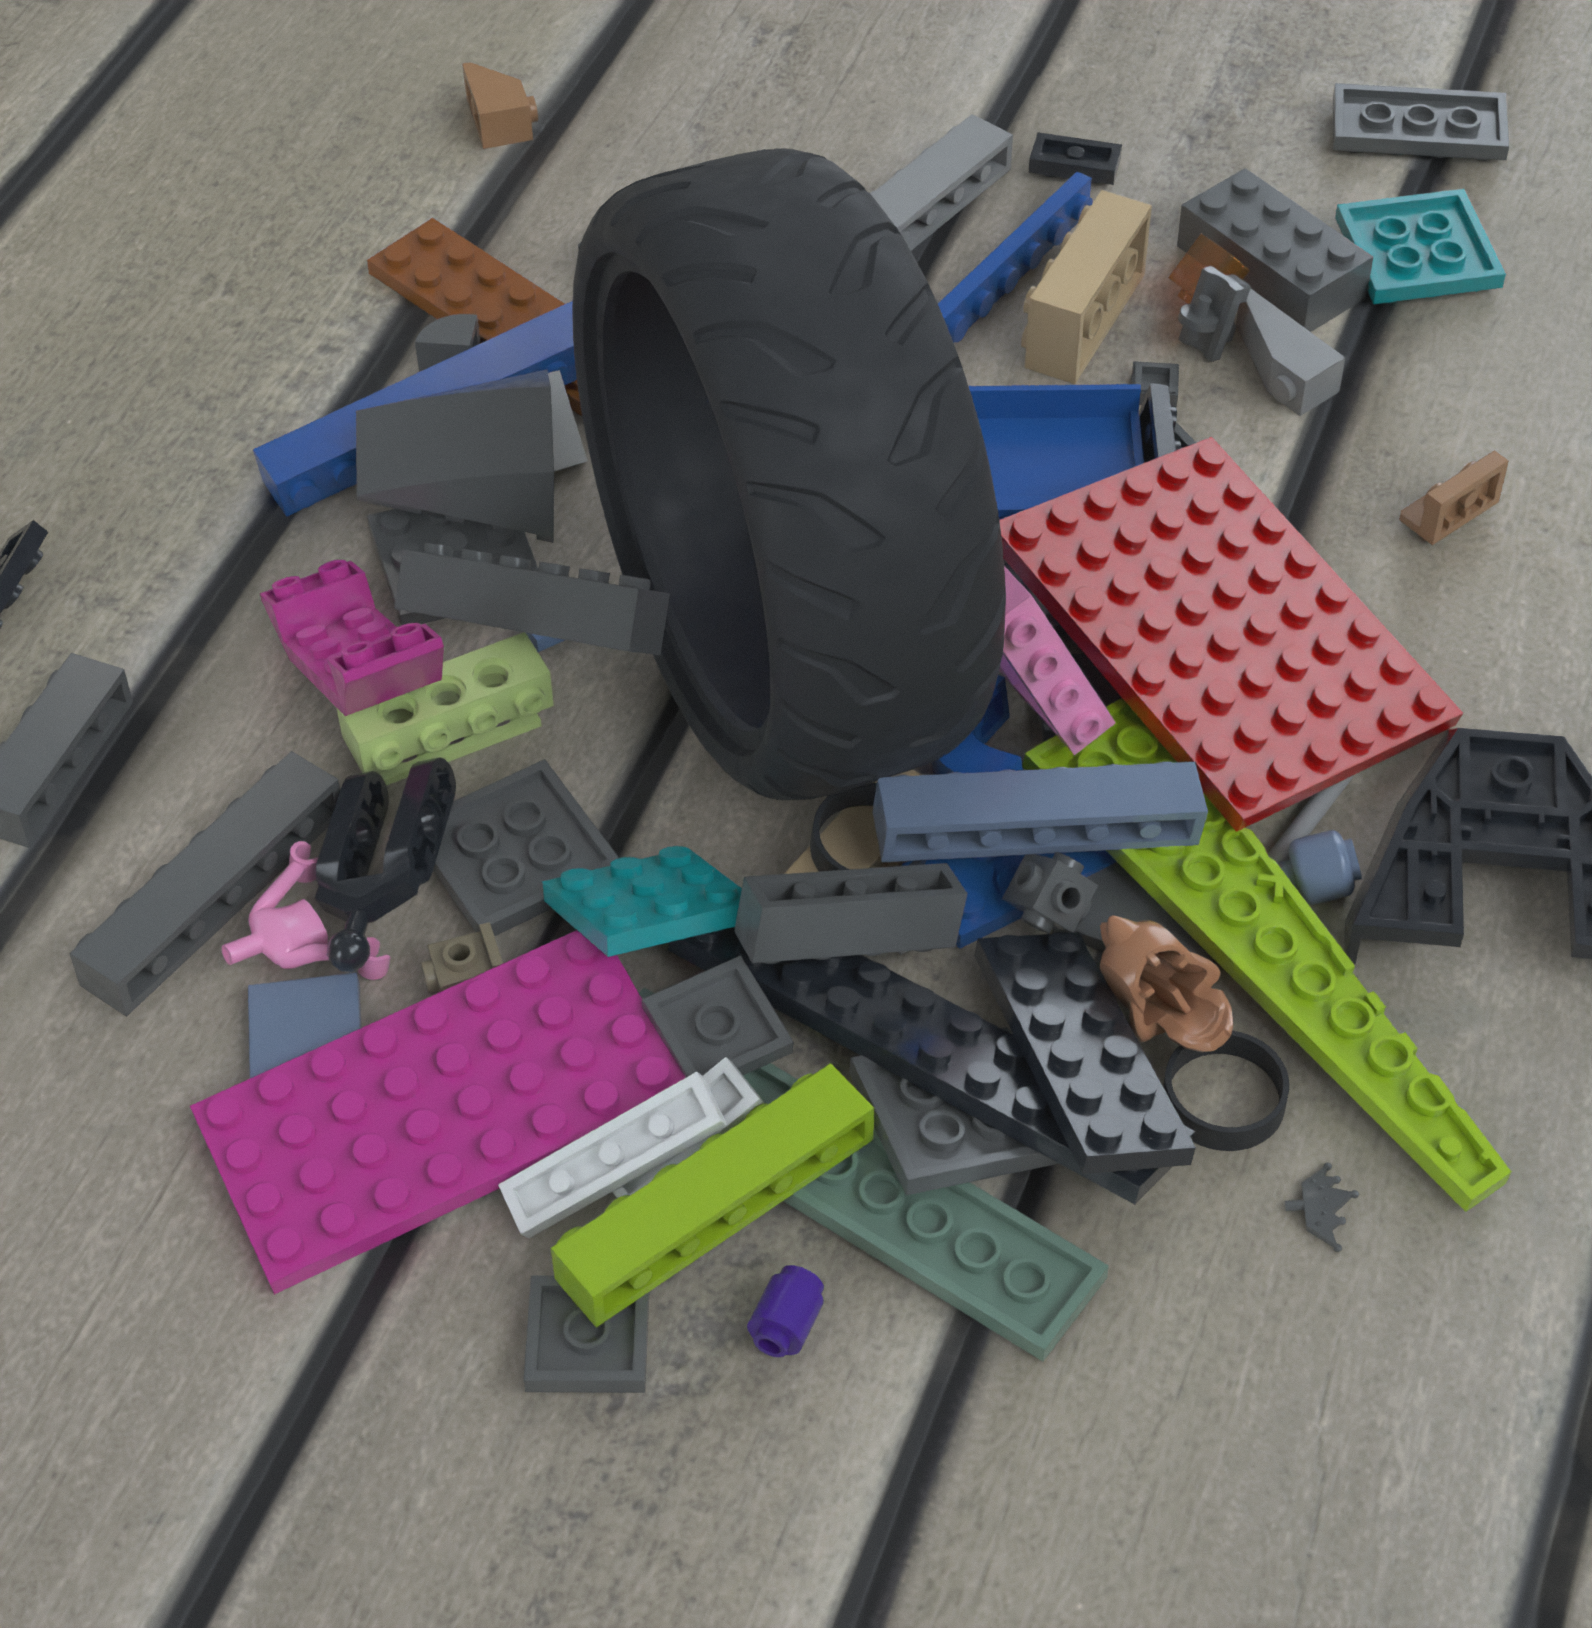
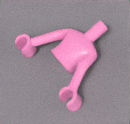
[222,841,390,980]

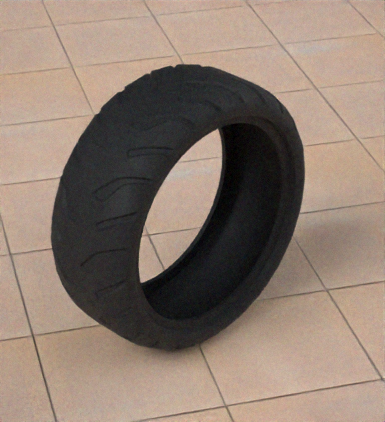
[572,148,1006,801]

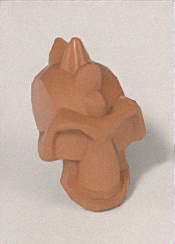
[1100,915,1233,1053]

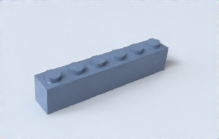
[873,762,1208,862]

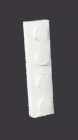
[498,1072,728,1239]

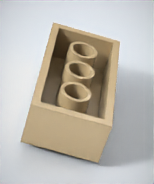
[1021,190,1152,384]

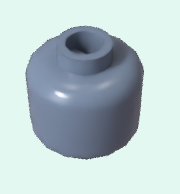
[1280,830,1362,905]

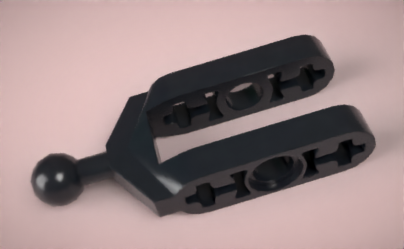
[315,757,456,972]

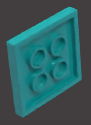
[1335,189,1506,304]
[542,846,742,957]

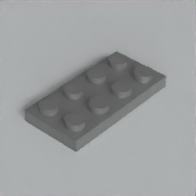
[1333,83,1509,161]

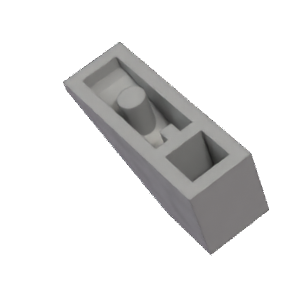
[1236,289,1345,416]

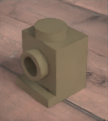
[420,922,503,994]

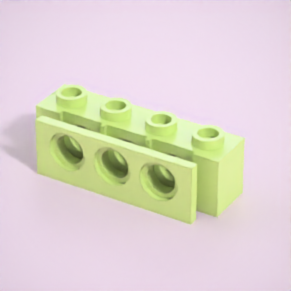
[337,632,554,786]

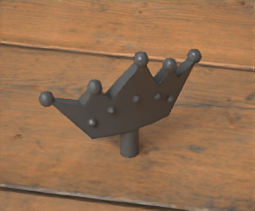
[1285,1162,1359,1252]

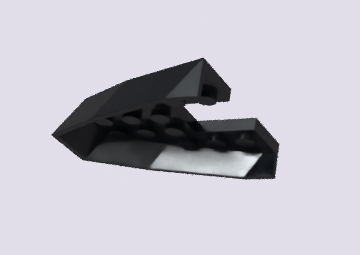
[1345,728,1592,965]

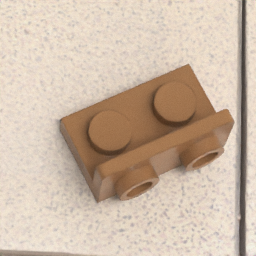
[1399,450,1509,545]

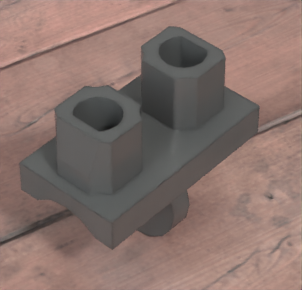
[1178,266,1251,362]

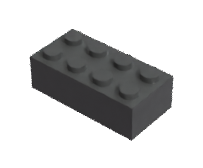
[1177,168,1373,332]

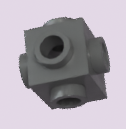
[1002,852,1098,934]

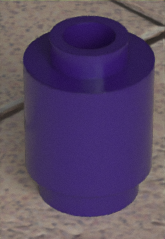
[747,1265,824,1357]

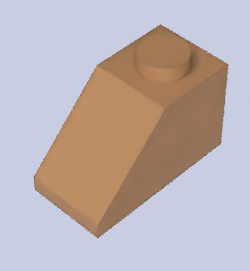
[462,62,538,149]

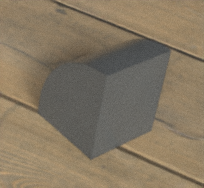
[415,314,481,372]

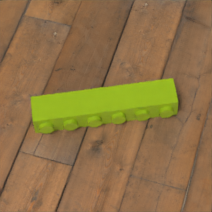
[550,1063,874,1328]

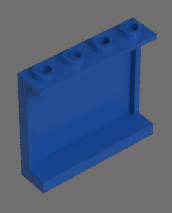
[969,384,1144,520]

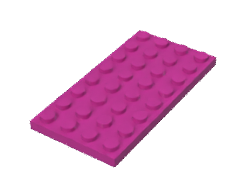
[190,930,686,1295]

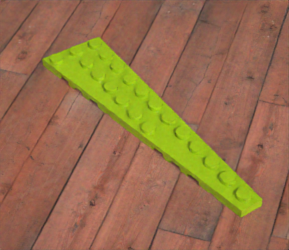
[1022,698,1512,1212]

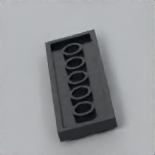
[974,932,1196,1174]

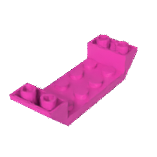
[259,560,444,716]

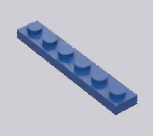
[938,172,1093,343]

